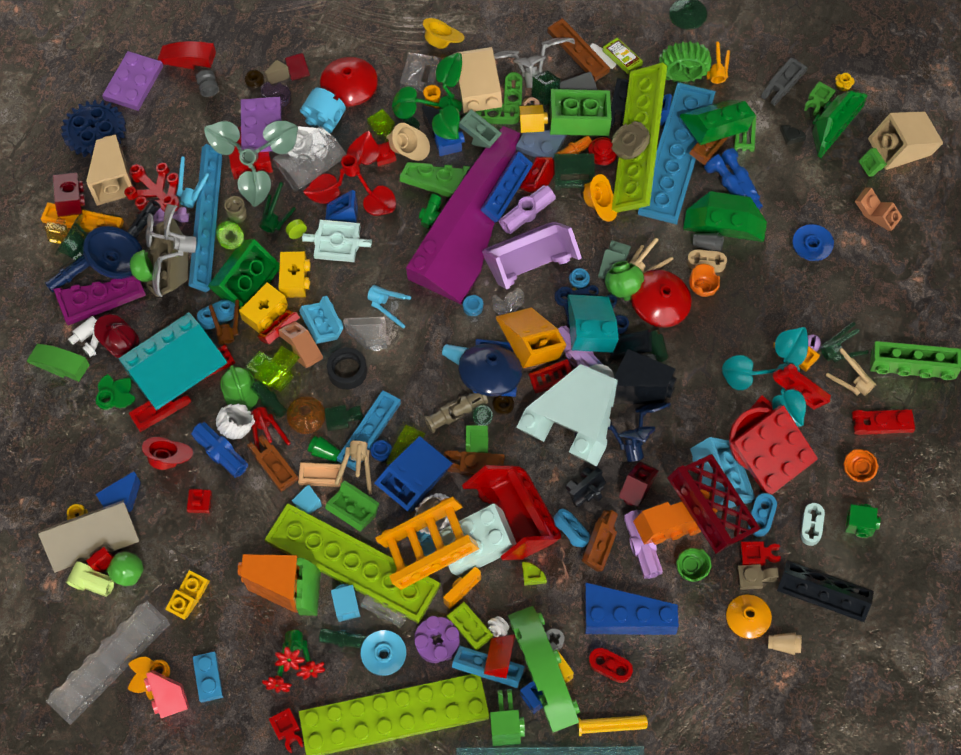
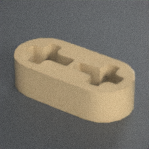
[687,250,727,273]

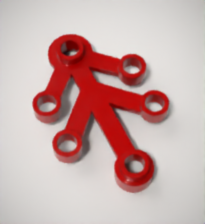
[124,163,180,212]

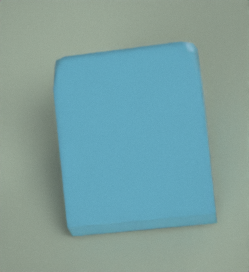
[292,485,322,514]

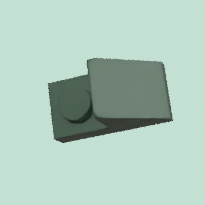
[459,109,502,148]
[598,240,631,280]

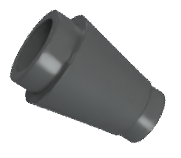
[693,233,724,251]

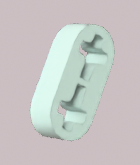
[800,503,825,546]

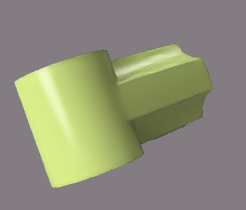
[66,562,114,597]

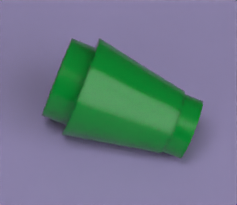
[307,436,341,462]

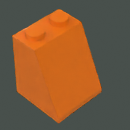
[238,554,300,613]

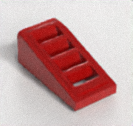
[529,359,573,394]

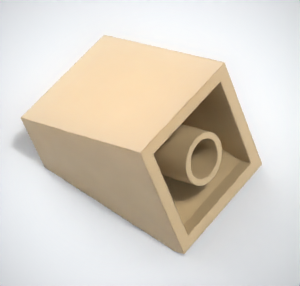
[454,47,502,113]
[868,112,943,170]
[86,134,133,206]

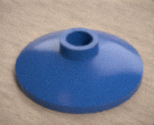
[792,224,834,261]

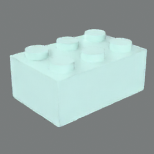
[439,504,517,577]

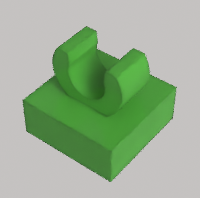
[859,148,887,177]

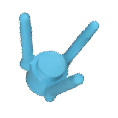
[176,156,209,208]
[367,285,411,328]

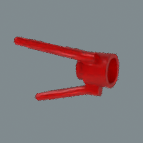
[251,407,291,452]

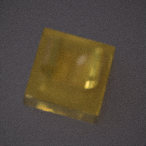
[45,218,70,245]

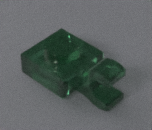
[324,405,363,431]

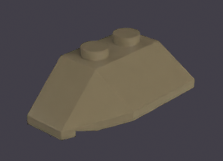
[147,218,188,297]

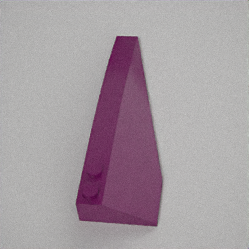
[406,126,521,304]

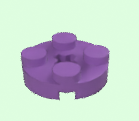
[415,616,460,663]

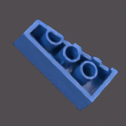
[585,583,679,635]

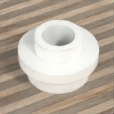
[488,616,509,637]

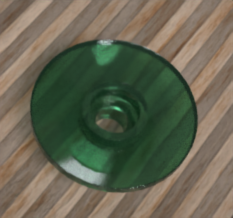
[669,0,707,30]

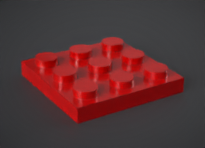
[731,405,818,495]

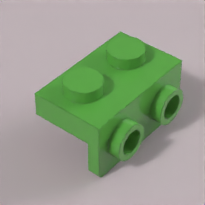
[325,481,379,532]

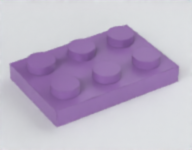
[102,51,163,111]
[241,97,282,152]

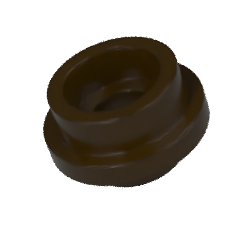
[245,70,264,88]
[493,395,514,415]

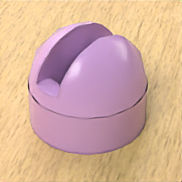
[808,334,821,352]

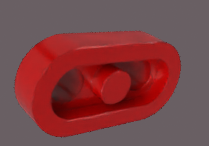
[589,648,633,683]

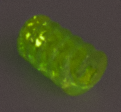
[216,221,244,250]

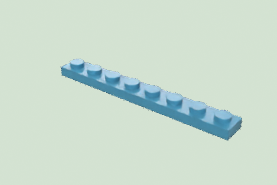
[188,144,222,293]

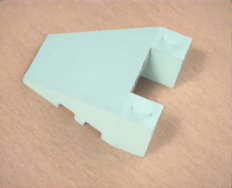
[516,364,617,467]

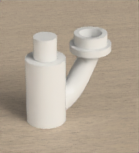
[68,316,99,357]

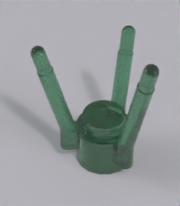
[820,322,869,363]

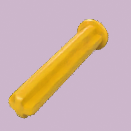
[577,715,648,736]

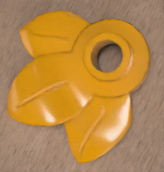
[128,656,170,700]

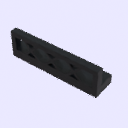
[777,560,874,622]

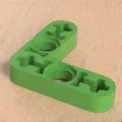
[465,72,523,124]

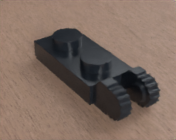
[611,78,629,127]

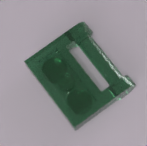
[554,154,595,190]

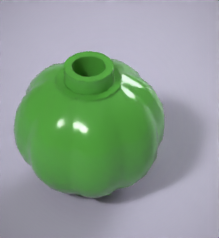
[605,261,644,301]

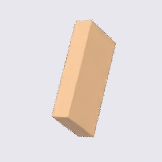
[298,462,344,487]

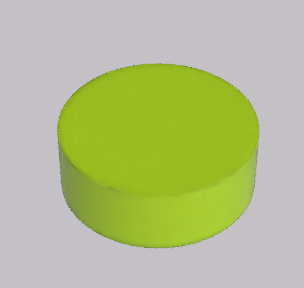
[286,219,307,239]

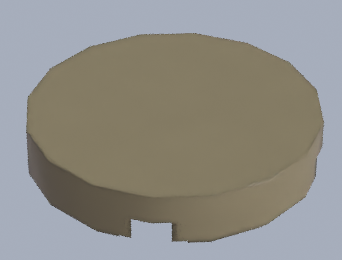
[612,121,650,160]

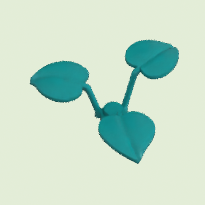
[722,327,808,427]

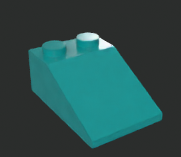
[567,295,619,353]

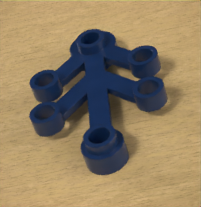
[554,285,629,334]

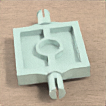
[302,220,372,262]

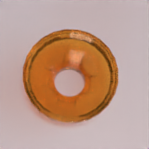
[287,396,326,434]

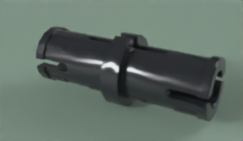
[127,199,161,237]

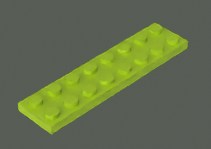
[612,62,667,213]
[265,503,441,624]
[299,674,490,755]

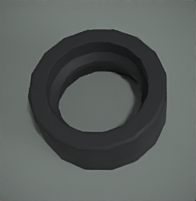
[326,347,368,390]

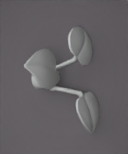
[494,38,575,88]
[146,204,196,297]

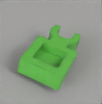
[804,81,836,116]

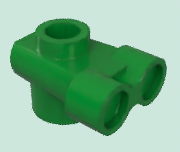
[419,194,442,228]

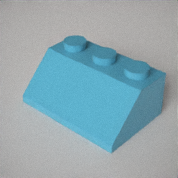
[690,437,756,508]

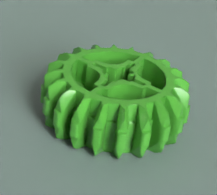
[659,41,712,82]

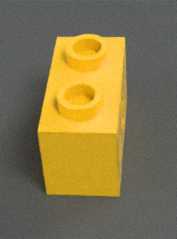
[279,251,311,298]
[239,282,288,334]

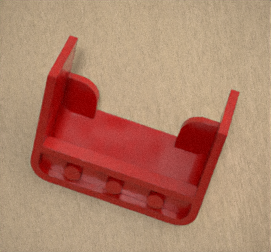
[462,465,561,560]

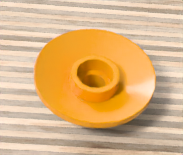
[726,594,772,639]

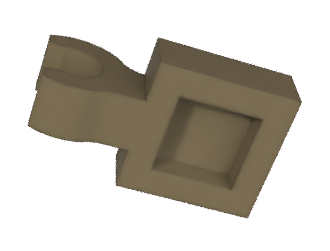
[737,564,779,590]

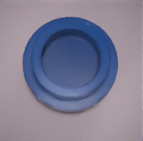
[370,440,392,461]

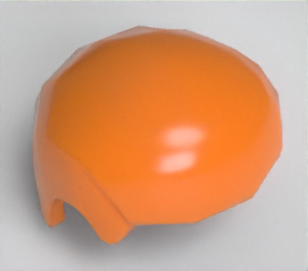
[689,263,720,297]
[843,449,878,482]

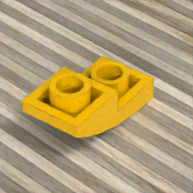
[165,570,210,620]

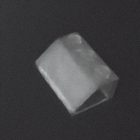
[272,126,347,192]

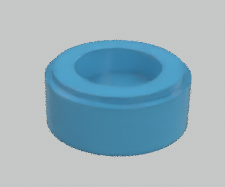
[463,295,483,316]

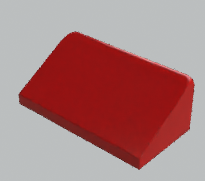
[520,157,558,194]
[484,635,515,679]

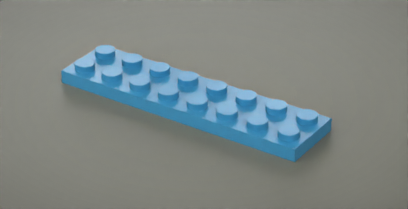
[638,82,716,225]

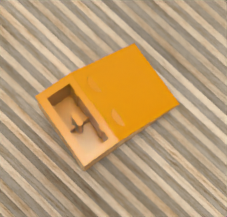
[496,307,566,369]

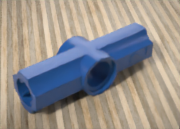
[191,422,248,478]

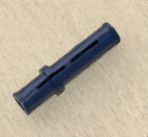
[45,255,90,293]

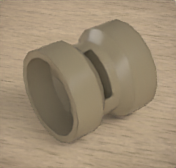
[224,196,247,223]

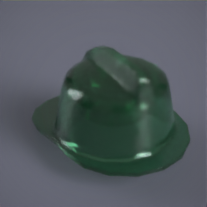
[55,214,87,260]

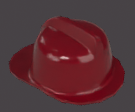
[94,314,140,358]

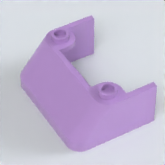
[482,222,582,289]

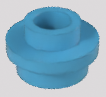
[569,268,590,288]

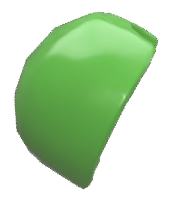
[130,250,153,282]
[676,548,712,582]
[107,552,144,586]

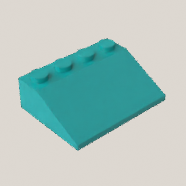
[118,312,227,410]

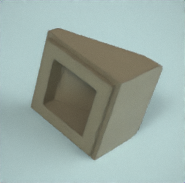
[265,60,290,85]

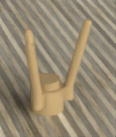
[629,238,674,273]
[826,348,876,396]
[335,441,372,495]

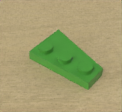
[400,162,470,198]

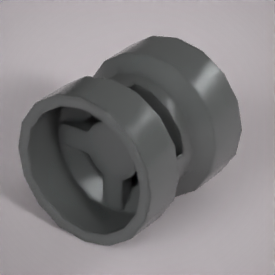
[196,70,219,97]

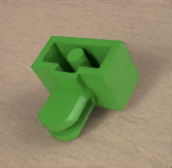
[490,689,525,746]

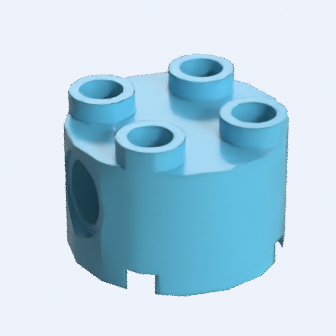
[300,87,346,133]

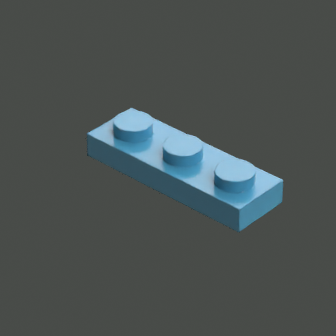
[452,646,525,688]

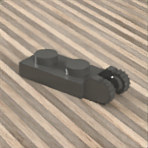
[761,58,808,106]

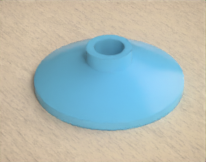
[361,630,406,676]

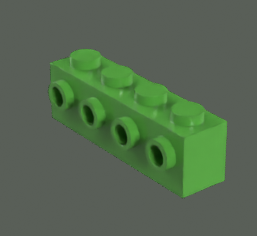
[870,341,961,380]

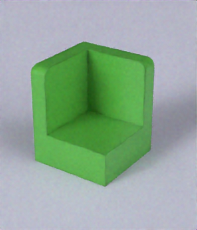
[466,425,488,453]

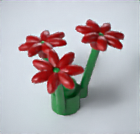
[262,630,326,693]

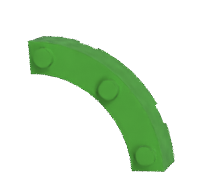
[508,606,580,732]

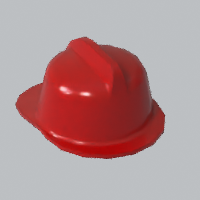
[142,437,193,470]

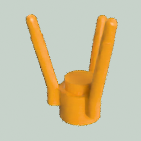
[706,41,730,84]

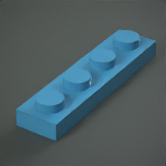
[337,390,401,471]

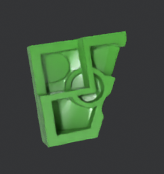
[296,558,321,616]

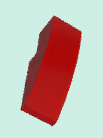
[157,41,216,69]

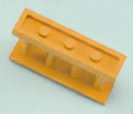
[375,497,479,590]

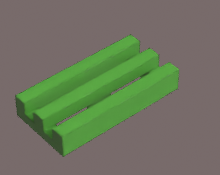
[734,116,756,152]

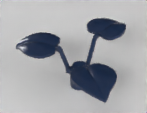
[574,402,671,462]

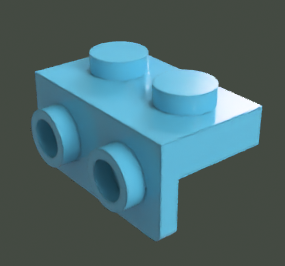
[299,296,343,344]

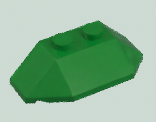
[812,90,868,158]
[683,191,767,242]

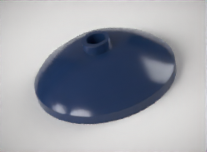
[83,226,143,279]
[458,343,522,396]

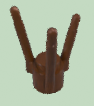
[209,299,239,345]

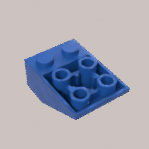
[374,436,453,514]

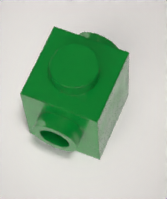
[845,504,881,538]

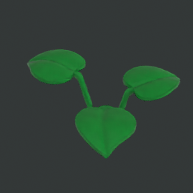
[392,53,462,140]

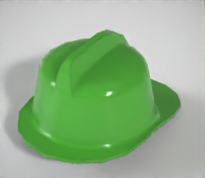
[220,365,259,411]

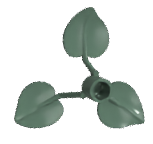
[204,121,298,207]

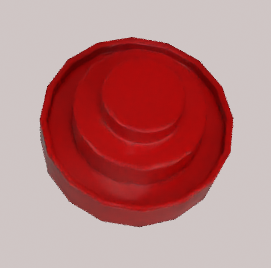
[588,137,617,166]

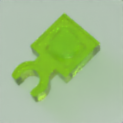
[367,109,395,142]

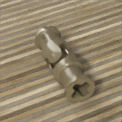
[423,393,488,433]

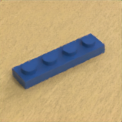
[480,151,533,223]

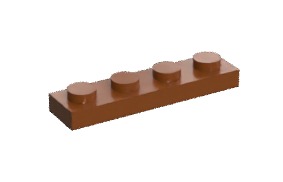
[547,18,610,82]

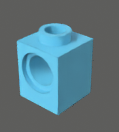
[331,584,361,622]

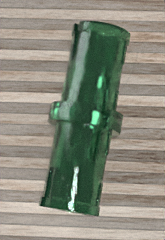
[251,379,287,419]
[319,628,366,649]

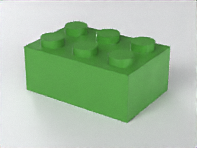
[549,89,612,136]

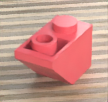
[144,670,189,718]

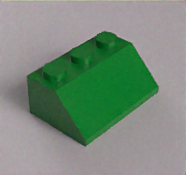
[680,100,756,145]
[208,239,280,309]

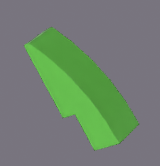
[27,344,90,382]

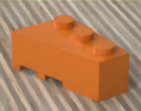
[633,490,718,545]

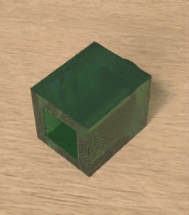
[532,71,560,105]

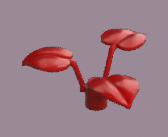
[303,131,396,216]

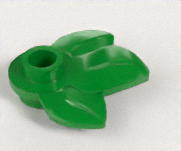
[95,374,136,410]

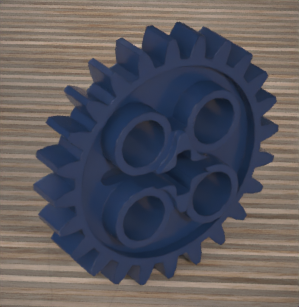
[61,100,126,158]

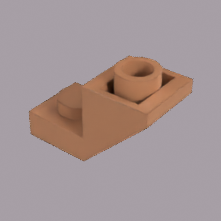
[855,187,902,231]
[279,321,323,368]

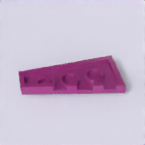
[53,276,146,326]

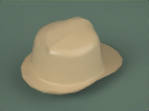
[386,122,430,161]

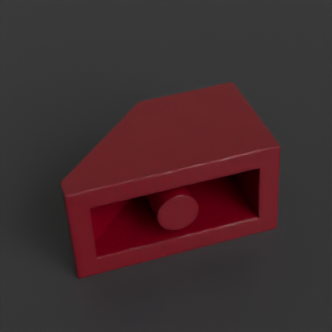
[619,461,659,507]

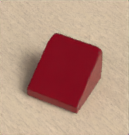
[285,53,310,81]

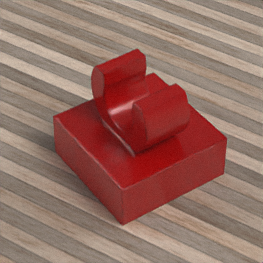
[187,489,212,513]

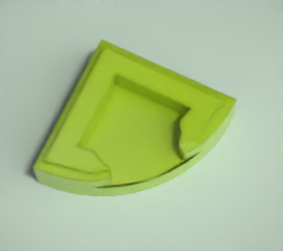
[522,562,547,586]

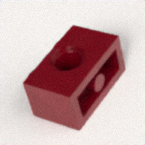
[53,173,85,217]

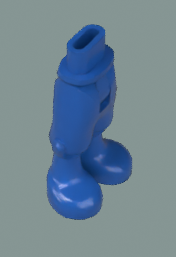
[704,148,763,210]

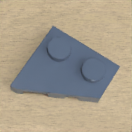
[516,130,567,159]

